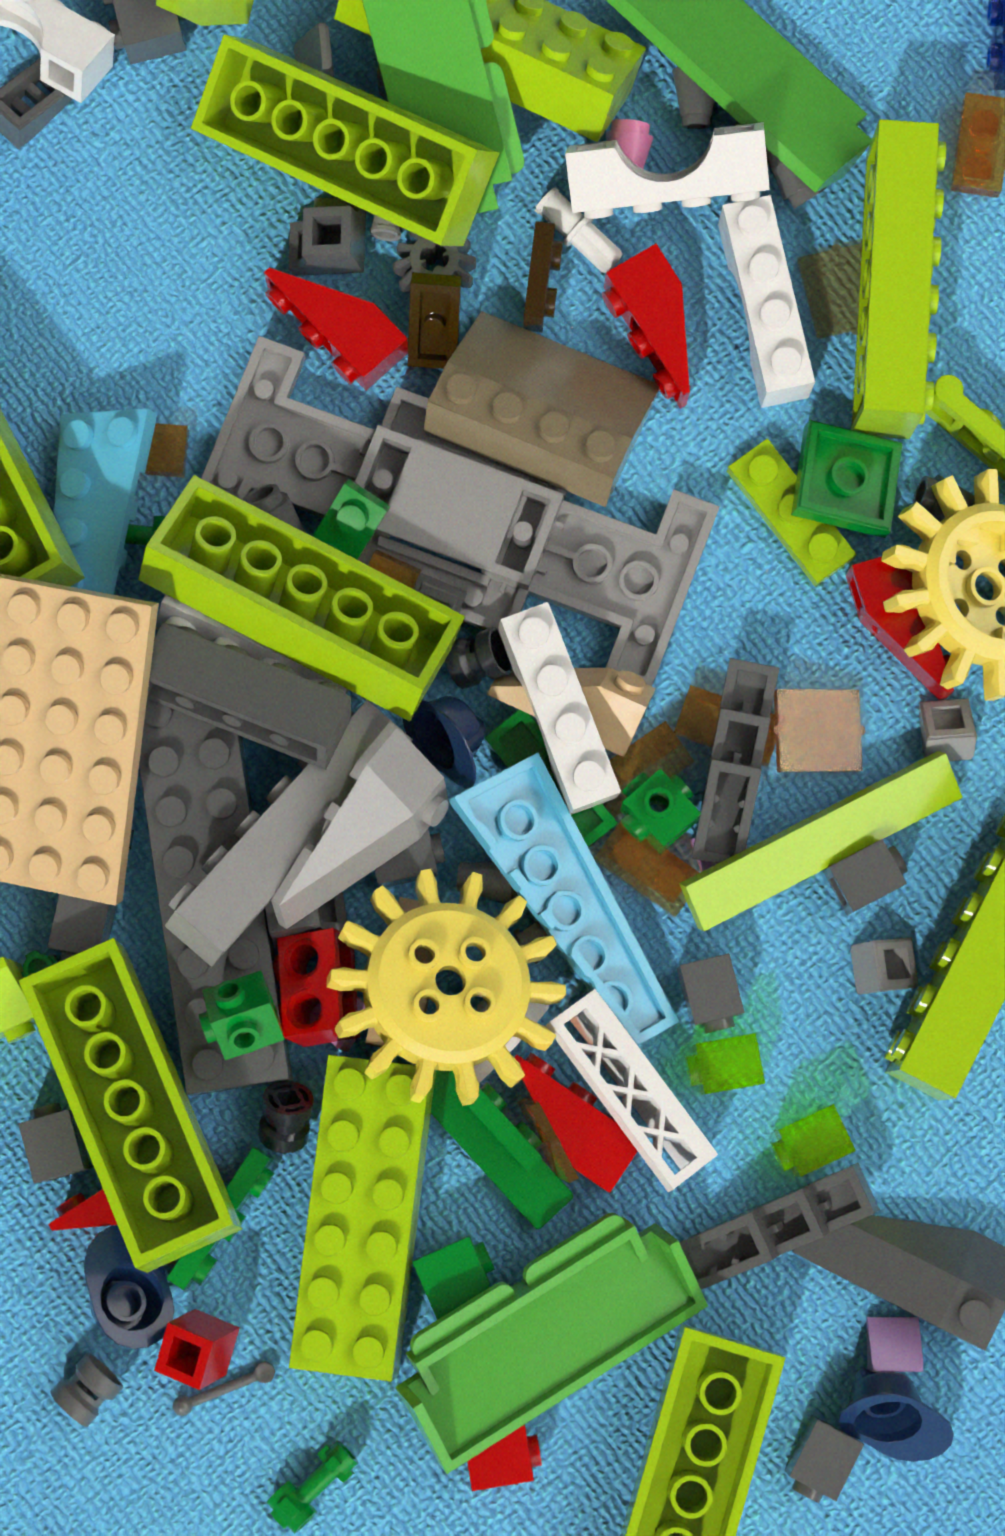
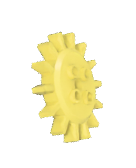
[881,469,1005,701]
[326,869,566,1106]

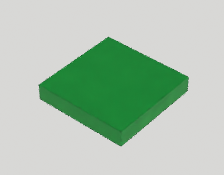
[791,420,902,538]

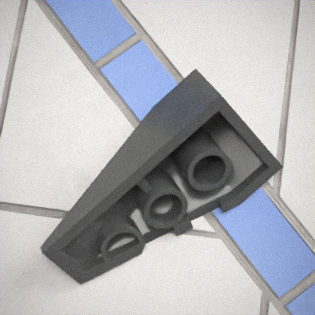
[792,1215,1005,1351]

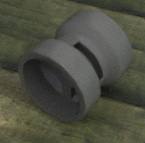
[50,1353,124,1427]

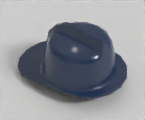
[403,696,486,789]
[84,1225,175,1349]
[838,1368,954,1462]

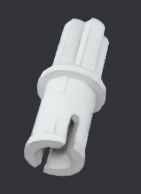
[535,187,622,273]

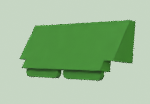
[362,0,524,214]
[606,0,872,193]
[395,1213,708,1474]

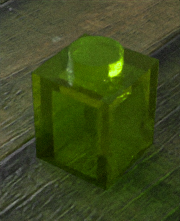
[685,1033,765,1095]
[771,1104,856,1177]

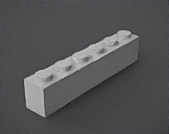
[165,700,413,967]

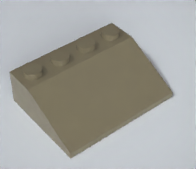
[423,311,660,507]

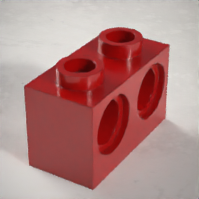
[273,928,360,1047]

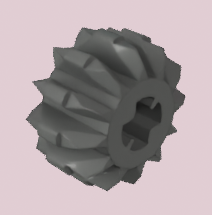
[393,231,476,292]

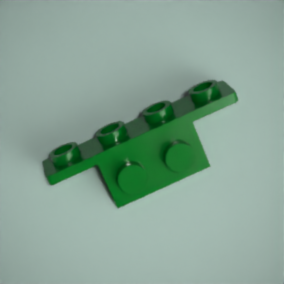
[431,1070,573,1229]

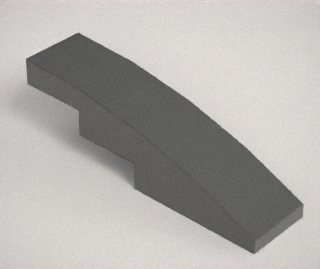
[692,658,780,864]
[679,1162,880,1290]

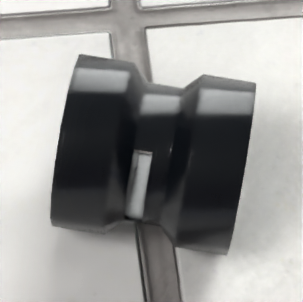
[445,627,512,689]
[258,1081,314,1153]

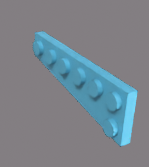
[54,408,157,595]
[448,753,679,1046]

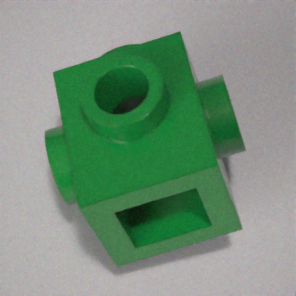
[620,768,701,855]
[199,970,285,1060]

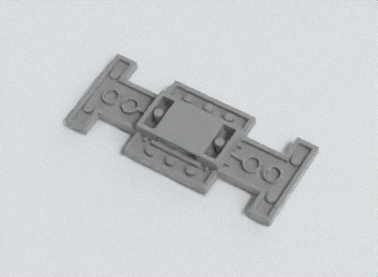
[201,336,720,686]

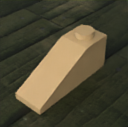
[487,668,656,757]

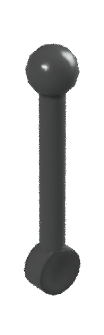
[172,1362,275,1416]

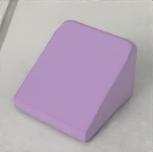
[866,1317,923,1372]

